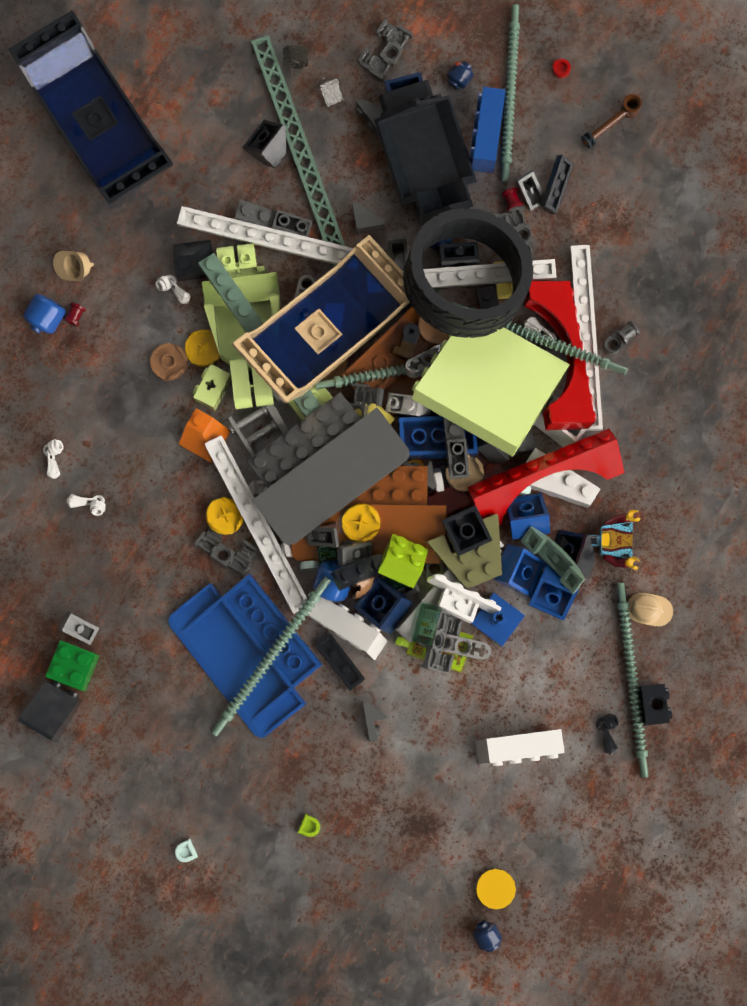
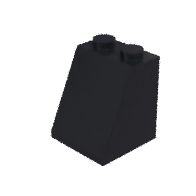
[18,680,82,742]

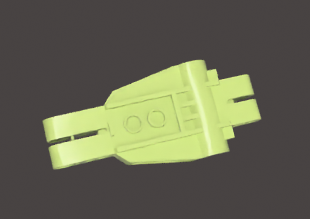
[202,243,281,409]

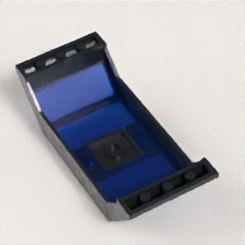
[8,10,173,205]

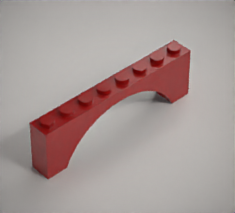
[523,281,596,430]
[467,428,625,525]

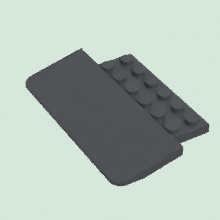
[248,392,409,545]

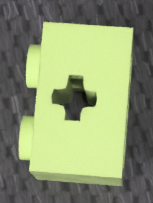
[193,364,232,411]

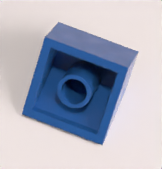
[506,493,550,539]
[493,544,547,598]
[529,564,579,621]

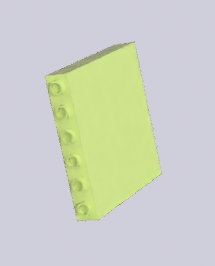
[412,327,570,457]

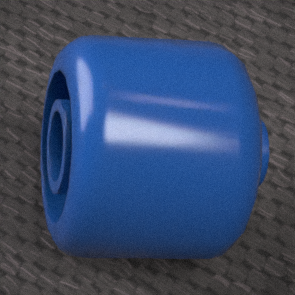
[23,294,66,334]
[313,560,351,602]

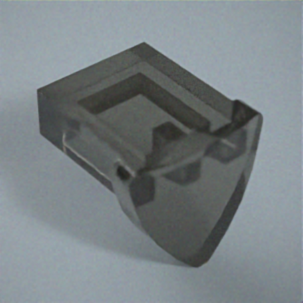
[317,77,344,107]

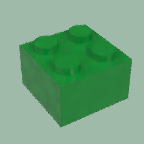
[45,640,100,692]

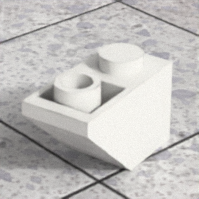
[386,393,431,417]

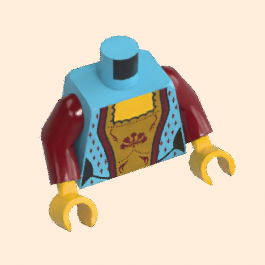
[589,510,640,570]

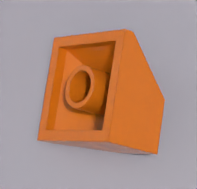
[179,408,231,463]

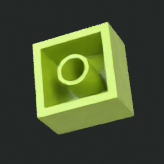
[378,534,428,588]

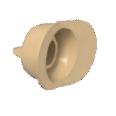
[53,251,94,281]
[628,593,673,626]

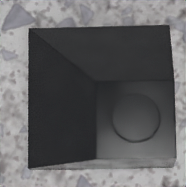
[242,120,286,168]
[174,240,213,281]
[441,505,493,556]
[547,530,595,579]

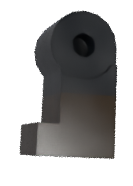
[390,323,420,361]

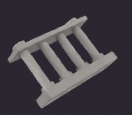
[228,405,289,457]

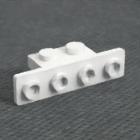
[427,574,501,623]

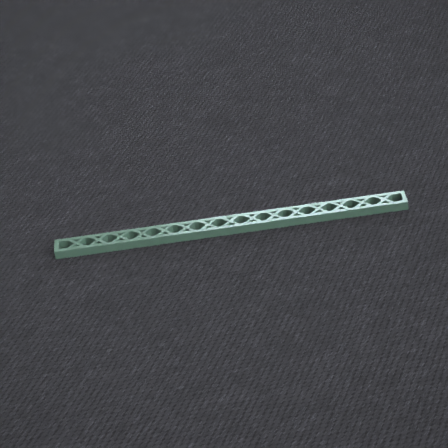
[251,35,367,312]

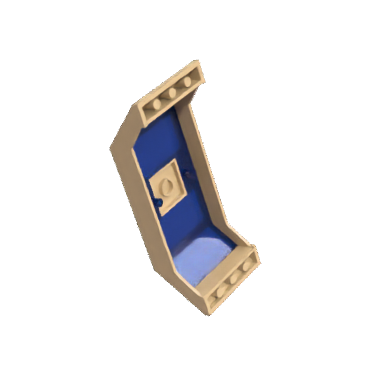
[232,235,409,404]

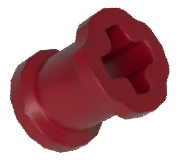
[502,187,523,212]
[63,302,86,327]

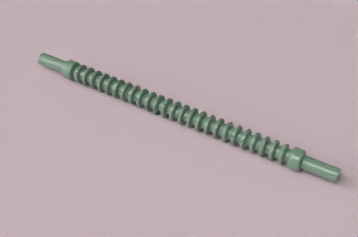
[500,4,520,183]
[452,302,628,375]
[315,359,431,390]
[211,576,331,736]
[617,583,649,778]

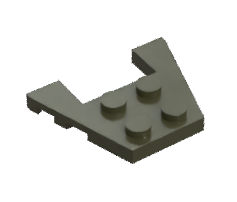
[427,514,502,589]

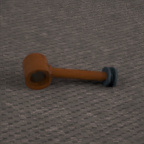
[581,94,642,148]

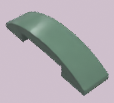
[521,527,585,594]

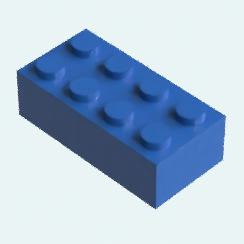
[470,87,506,174]
[397,416,478,460]

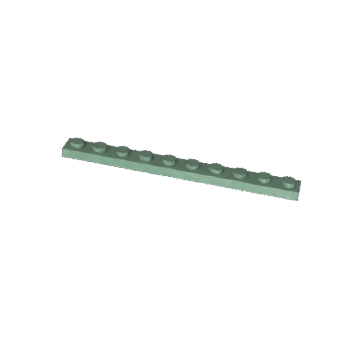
[198,253,321,418]

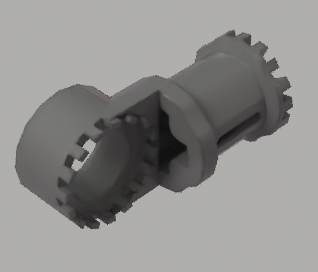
[603,320,640,355]

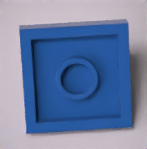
[471,593,525,647]

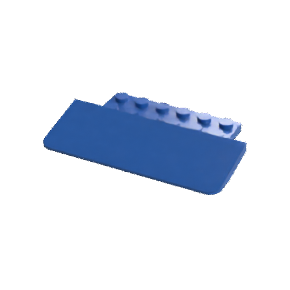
[168,574,322,737]

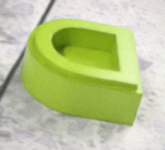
[298,814,320,837]

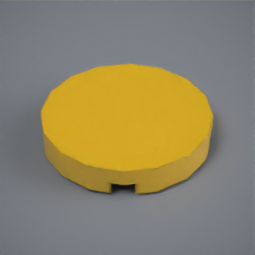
[185,329,220,367]
[205,497,244,535]
[342,503,380,542]
[476,869,516,909]

